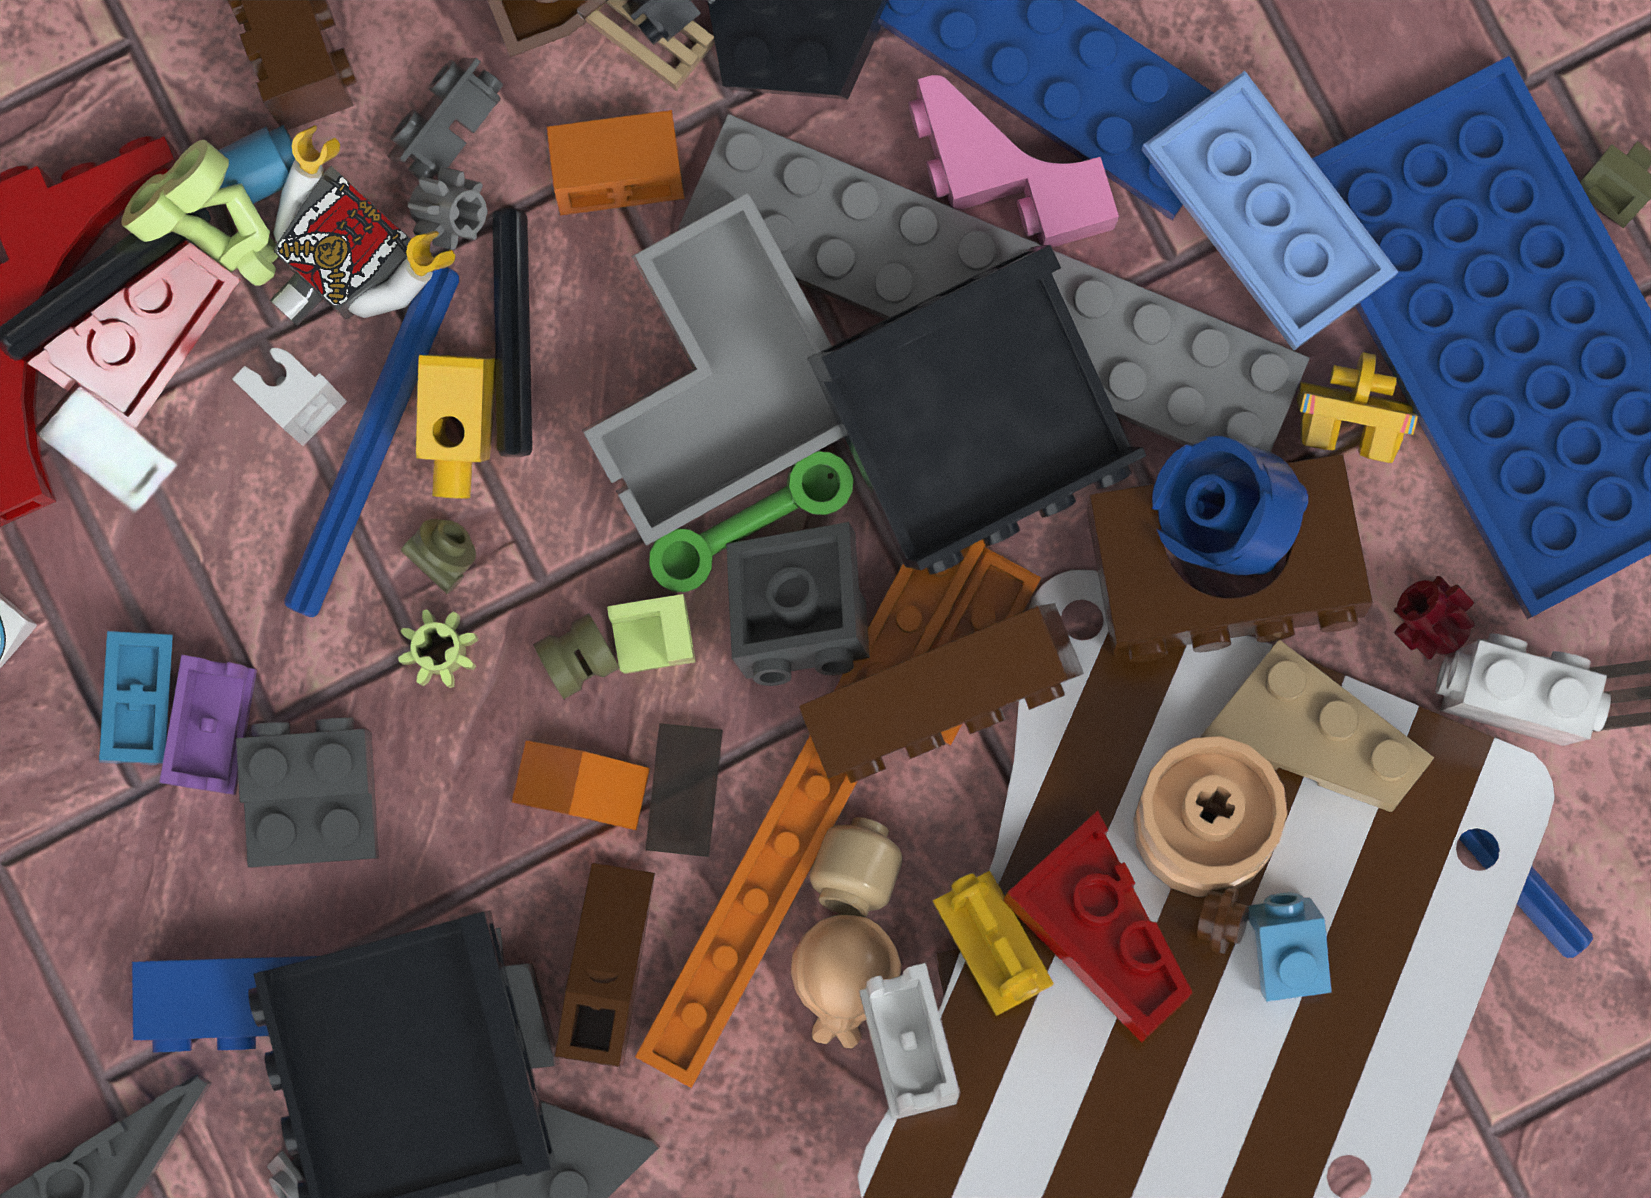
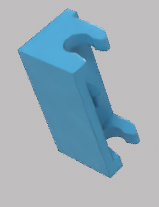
[99,631,173,765]

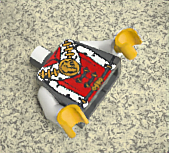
[270,125,455,326]

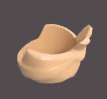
[791,914,902,1048]

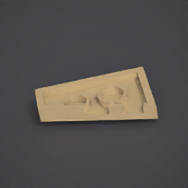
[1200,639,1434,812]

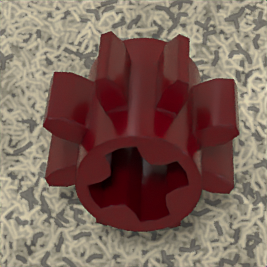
[1393,576,1476,659]

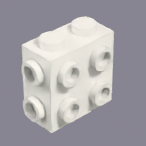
[1435,633,1611,746]

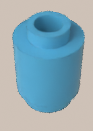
[218,125,295,204]

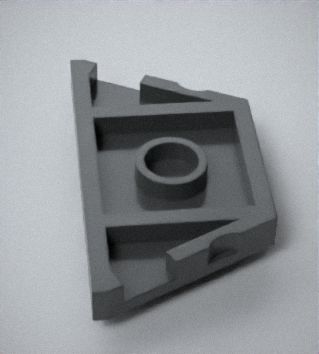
[439,1100,660,1198]

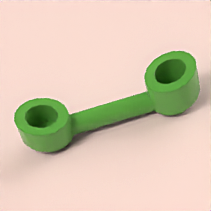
[649,451,854,592]

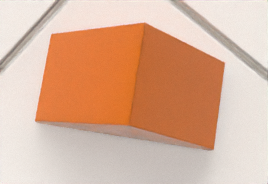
[511,740,651,831]

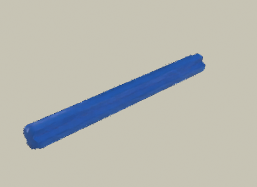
[284,267,459,617]

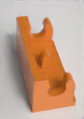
[546,110,685,216]

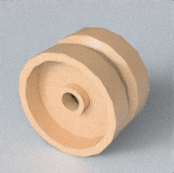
[1133,736,1287,897]

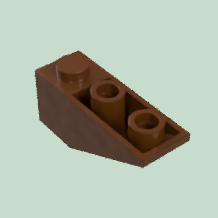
[555,863,655,1067]

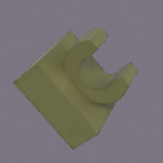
[1580,141,1651,228]

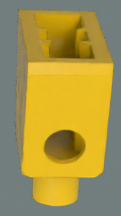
[416,355,496,499]

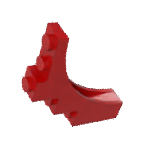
[0,136,179,527]

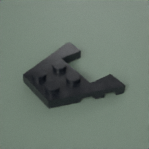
[708,0,888,100]

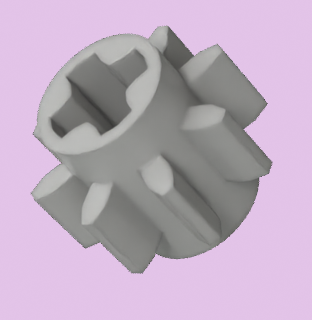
[408,167,488,250]

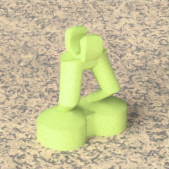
[121,140,278,286]

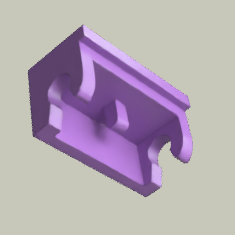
[159,655,257,795]

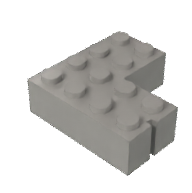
[582,193,844,546]

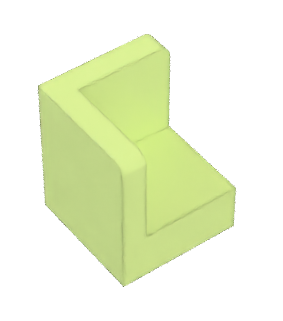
[607,594,696,674]

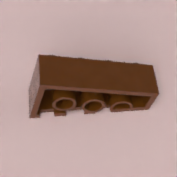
[227,0,358,131]
[798,603,1084,783]

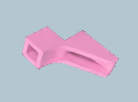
[908,75,1119,247]

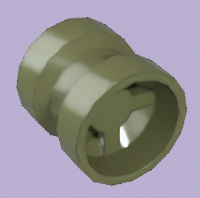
[533,613,620,700]

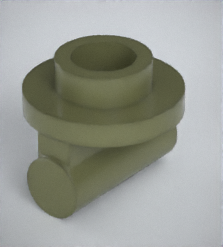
[401,519,476,594]

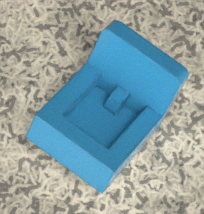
[1248,893,1331,1002]

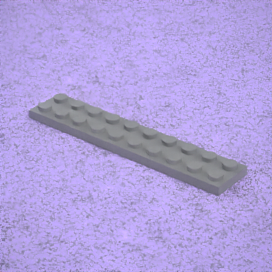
[678,114,1310,452]

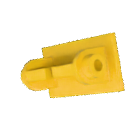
[932,870,1054,1016]

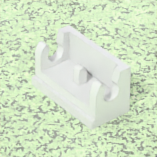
[232,348,347,446]
[859,963,960,1120]

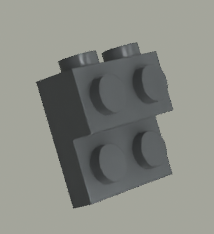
[726,522,870,686]
[236,718,379,868]

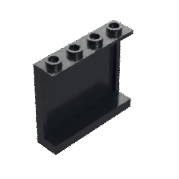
[807,245,1147,575]
[248,910,557,1198]

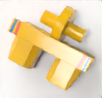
[1296,352,1418,463]

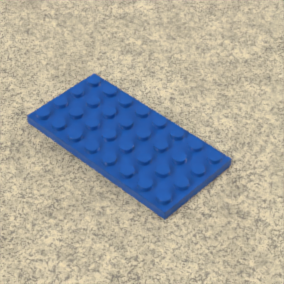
[1312,56,1651,619]

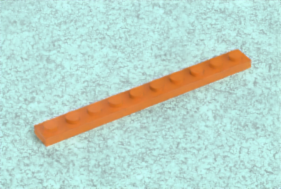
[635,539,985,1088]

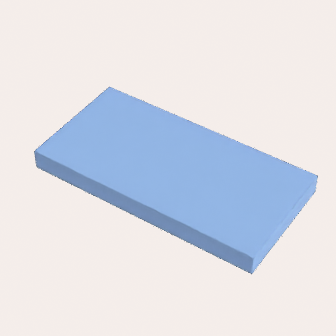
[1141,71,1398,351]

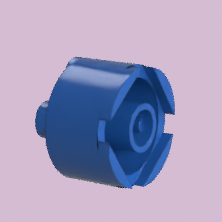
[1152,436,1308,575]

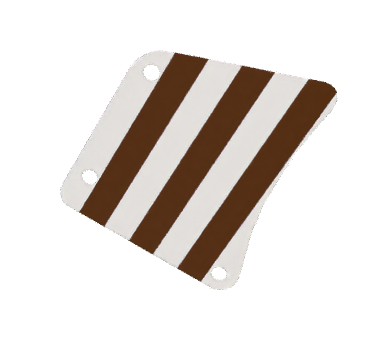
[857,570,1555,1198]

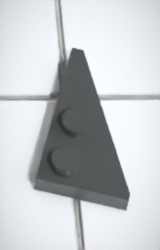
[0,1074,212,1198]

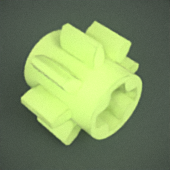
[398,609,478,688]

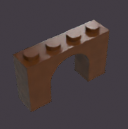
[1087,454,1373,662]

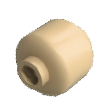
[810,817,903,917]

